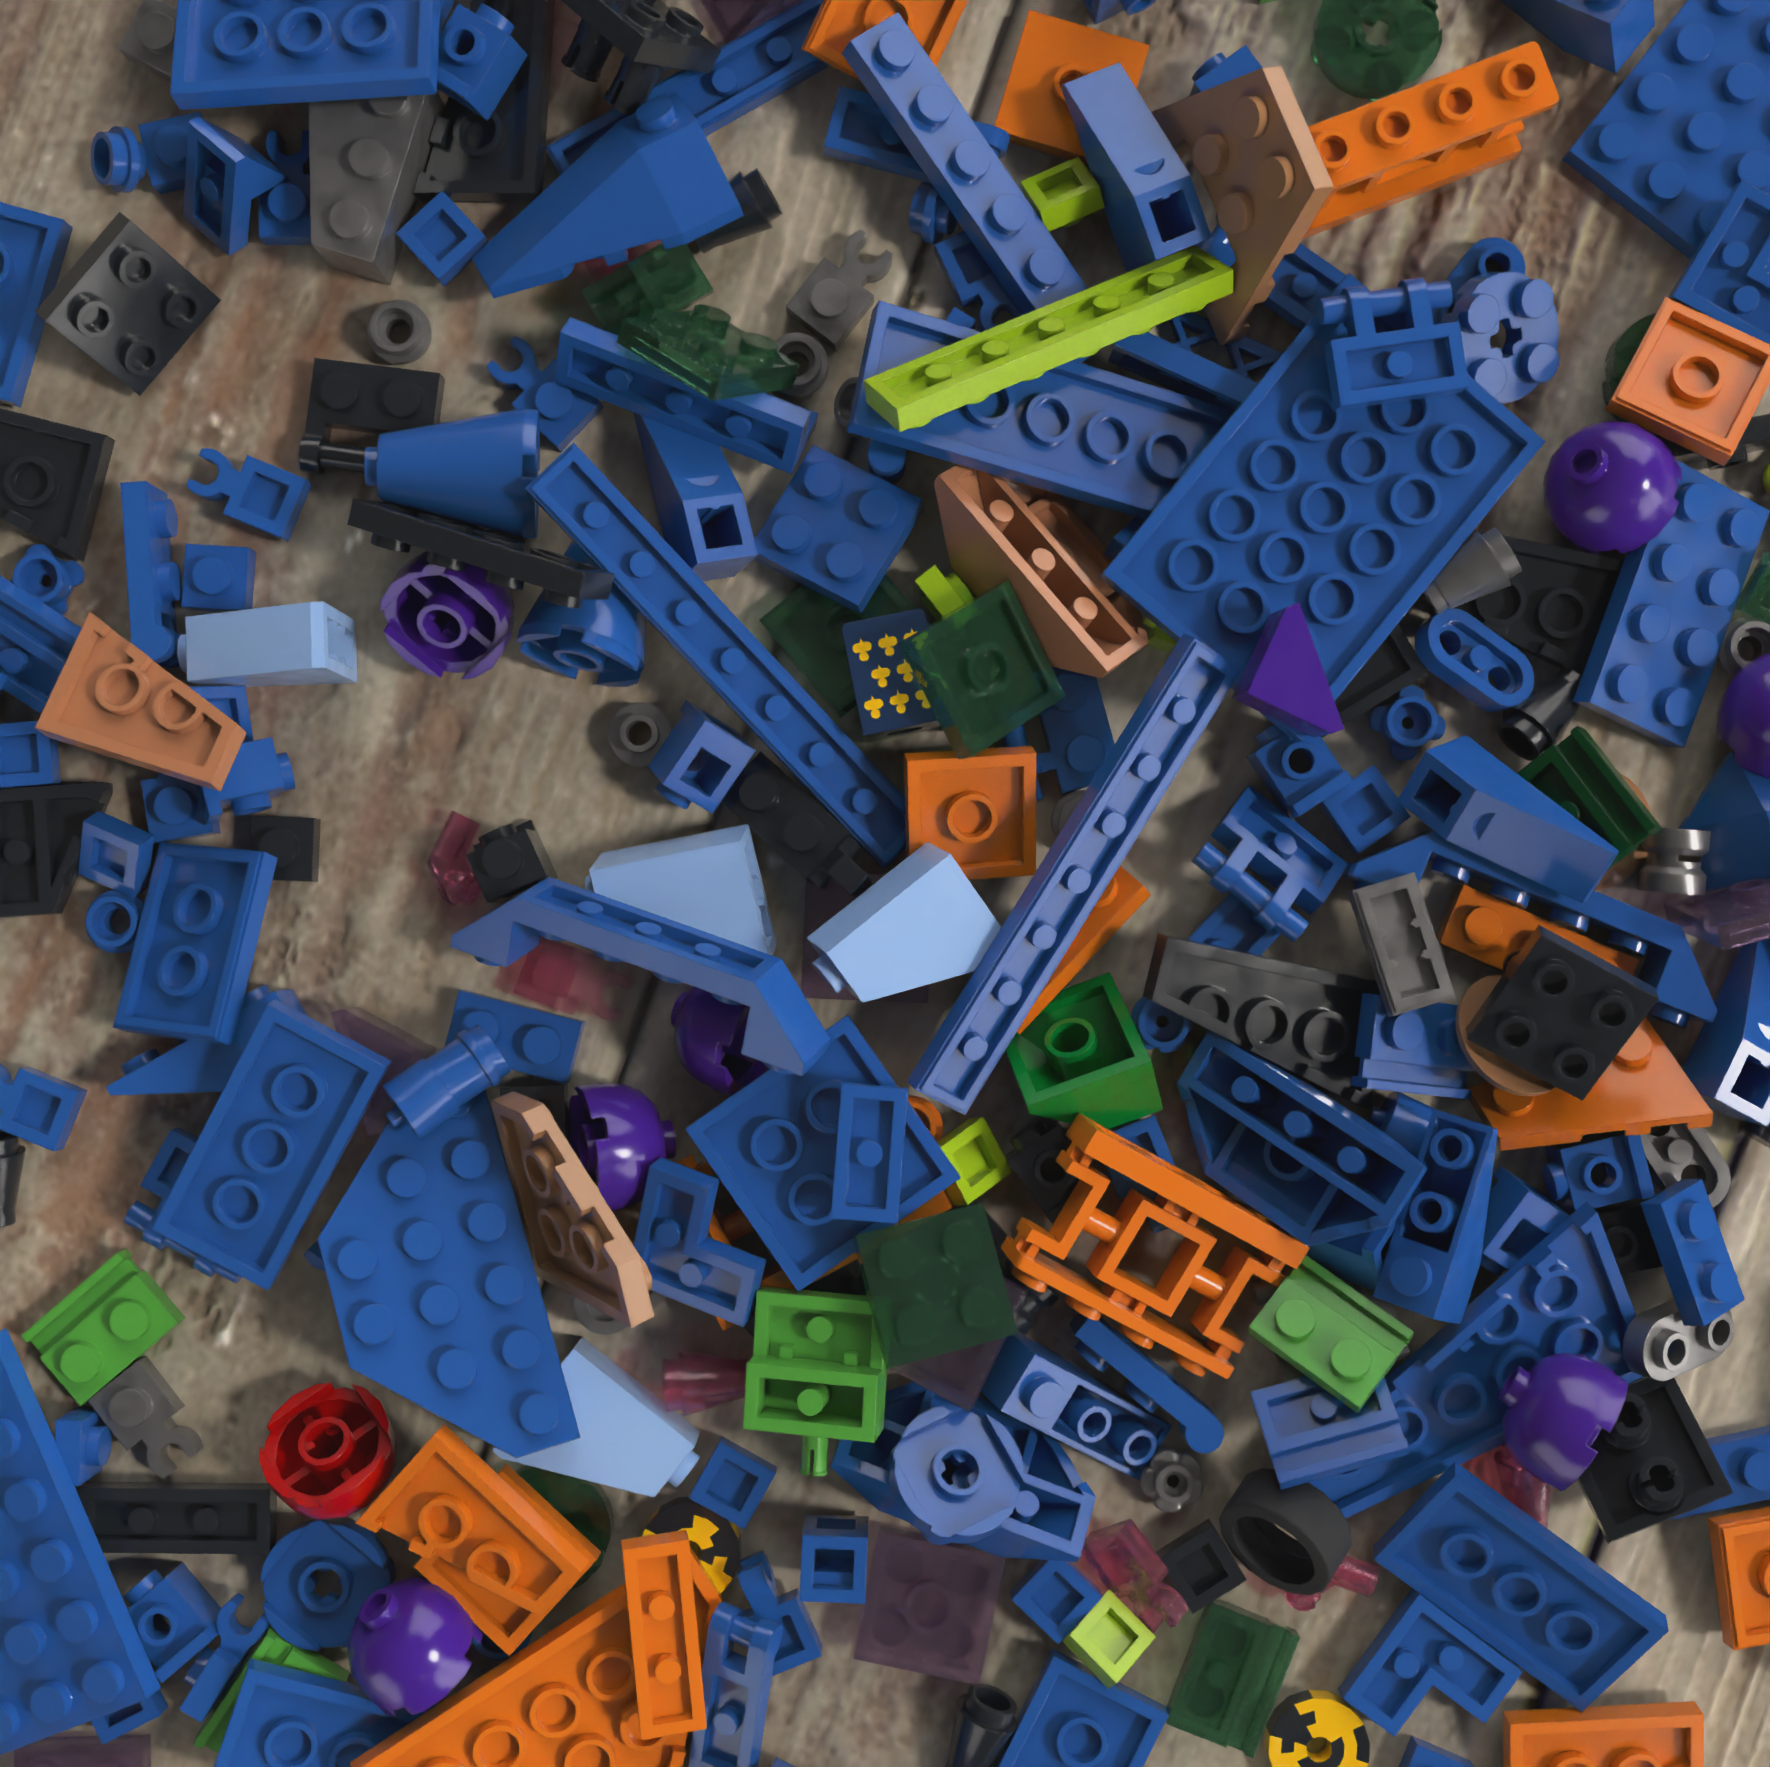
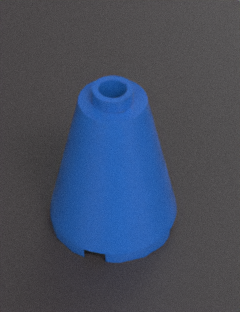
[364,408,540,539]
[516,507,646,687]

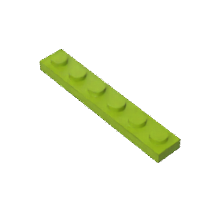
[864,245,1233,432]

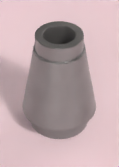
[1423,527,1522,614]

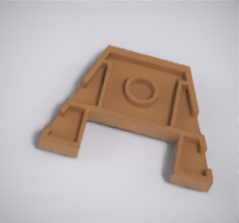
[1151,66,1334,345]

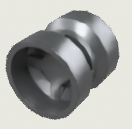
[1638,828,1711,895]

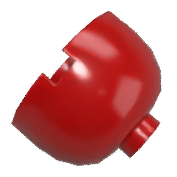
[259,1382,397,1520]

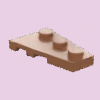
[35,612,247,792]

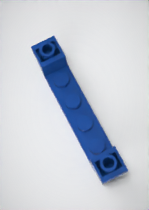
[1340,830,1718,1029]
[450,877,830,1076]

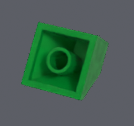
[1005,972,1163,1129]

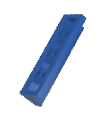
[1108,312,1282,411]
[554,317,819,474]

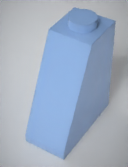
[177,601,357,687]
[585,824,777,956]
[807,842,1002,1003]
[492,1337,700,1497]

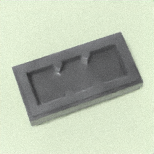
[1348,872,1456,1017]

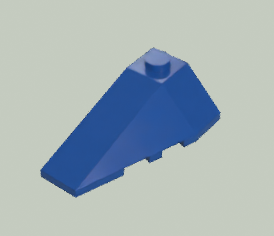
[472,93,744,298]

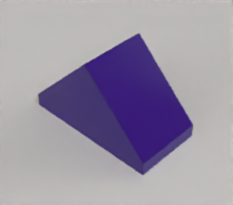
[1232,603,1344,737]

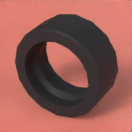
[1219,1468,1352,1596]

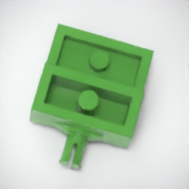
[743,1286,891,1477]

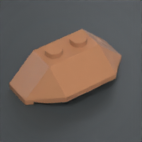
[934,464,1149,678]

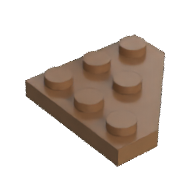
[491,1091,654,1328]

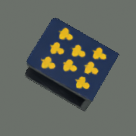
[842,609,946,743]

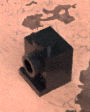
[466,820,558,904]
[1005,1119,1080,1225]

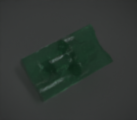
[581,243,714,341]

